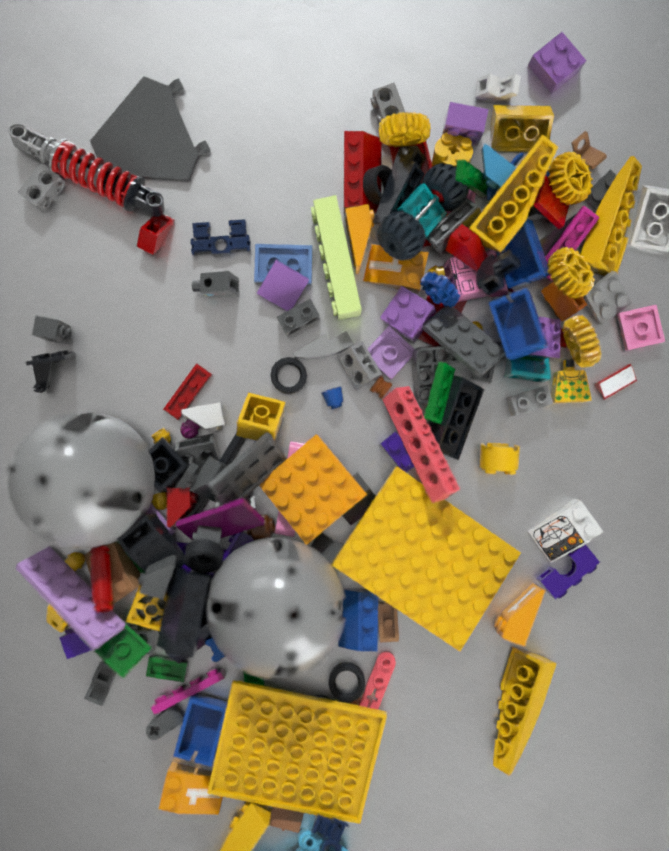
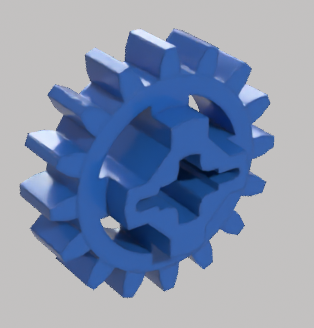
[420,272,461,308]

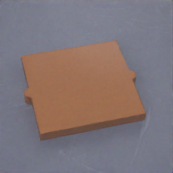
[269,807,304,833]

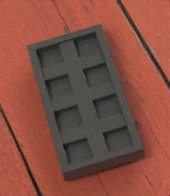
[422,306,506,378]
[207,432,286,505]

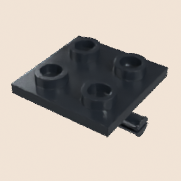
[26,350,76,393]

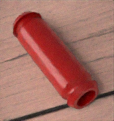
[90,545,114,613]

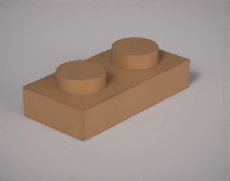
[378,602,399,643]

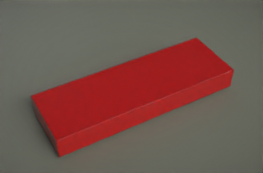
[163,363,213,421]

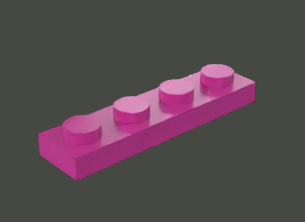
[545,206,599,282]
[151,667,226,715]

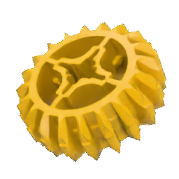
[378,111,431,147]
[548,151,593,205]
[547,247,595,299]
[563,315,601,368]

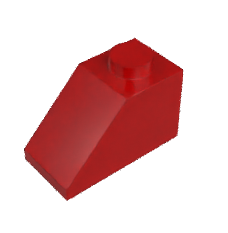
[136,214,175,255]
[446,224,488,272]
[167,487,198,527]

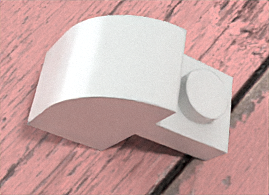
[475,73,521,104]

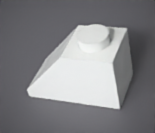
[181,402,225,432]

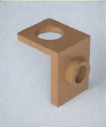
[571,131,607,169]

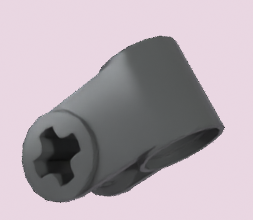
[146,704,184,740]

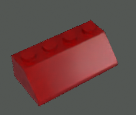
[344,131,382,214]

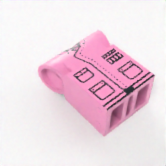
[443,250,509,302]

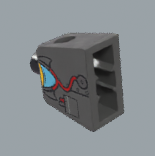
[192,271,239,297]

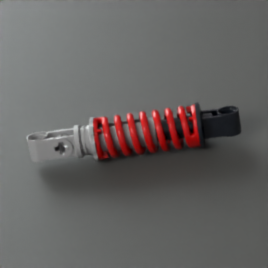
[9,123,165,217]

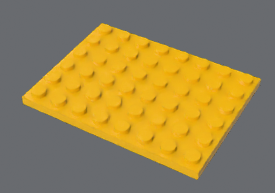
[331,466,521,652]
[207,680,387,824]

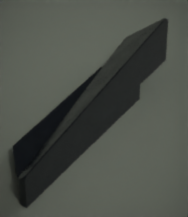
[373,146,426,225]

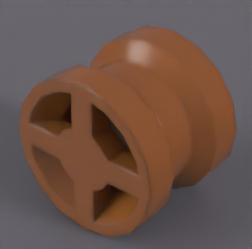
[369,375,393,399]

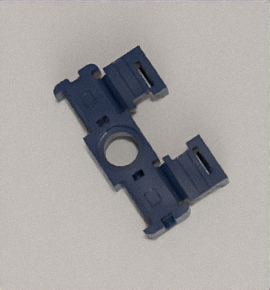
[190,219,251,256]
[311,814,349,851]

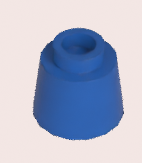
[321,386,344,409]

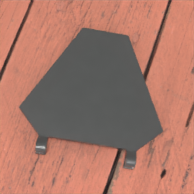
[90,76,211,180]

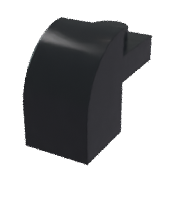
[476,249,521,296]

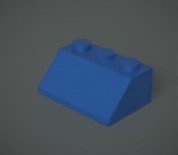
[338,588,378,652]

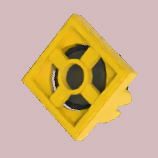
[126,585,168,631]

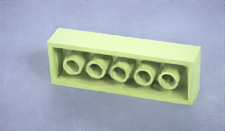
[310,195,362,321]

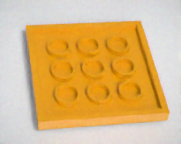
[259,434,367,545]

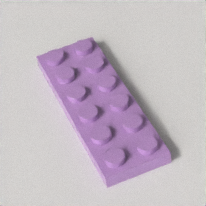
[16,546,126,650]

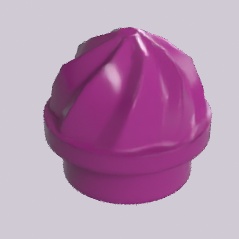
[180,419,200,439]

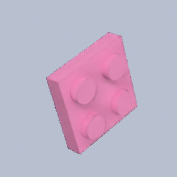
[617,305,665,351]

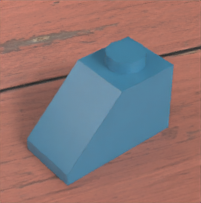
[481,143,516,190]

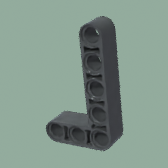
[412,341,506,404]

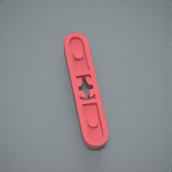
[358,651,396,710]

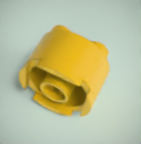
[432,133,473,167]
[479,443,520,475]

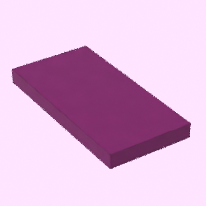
[176,498,264,540]

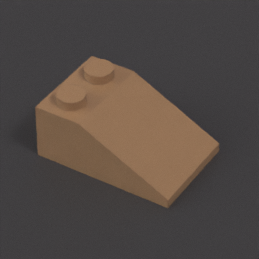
[84,541,141,605]

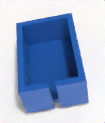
[496,219,550,289]
[489,288,549,361]
[173,693,228,767]

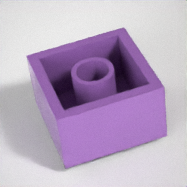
[528,32,587,94]
[441,102,488,147]
[380,286,436,343]

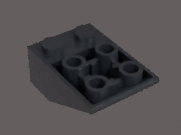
[117,514,185,572]

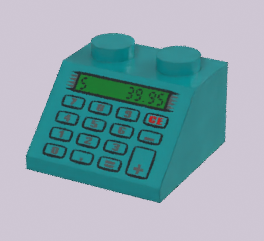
[504,355,551,383]

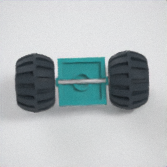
[377,163,469,260]

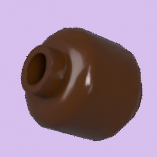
[246,514,275,540]

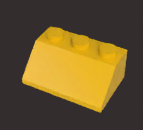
[490,105,554,152]

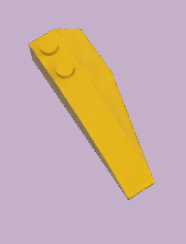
[469,135,558,253]
[580,156,642,276]
[493,647,557,776]
[219,801,272,851]

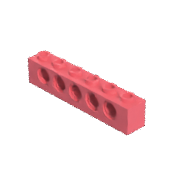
[382,386,460,503]

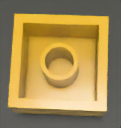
[236,392,285,441]

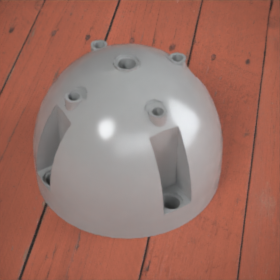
[6,412,155,549]
[206,537,345,678]

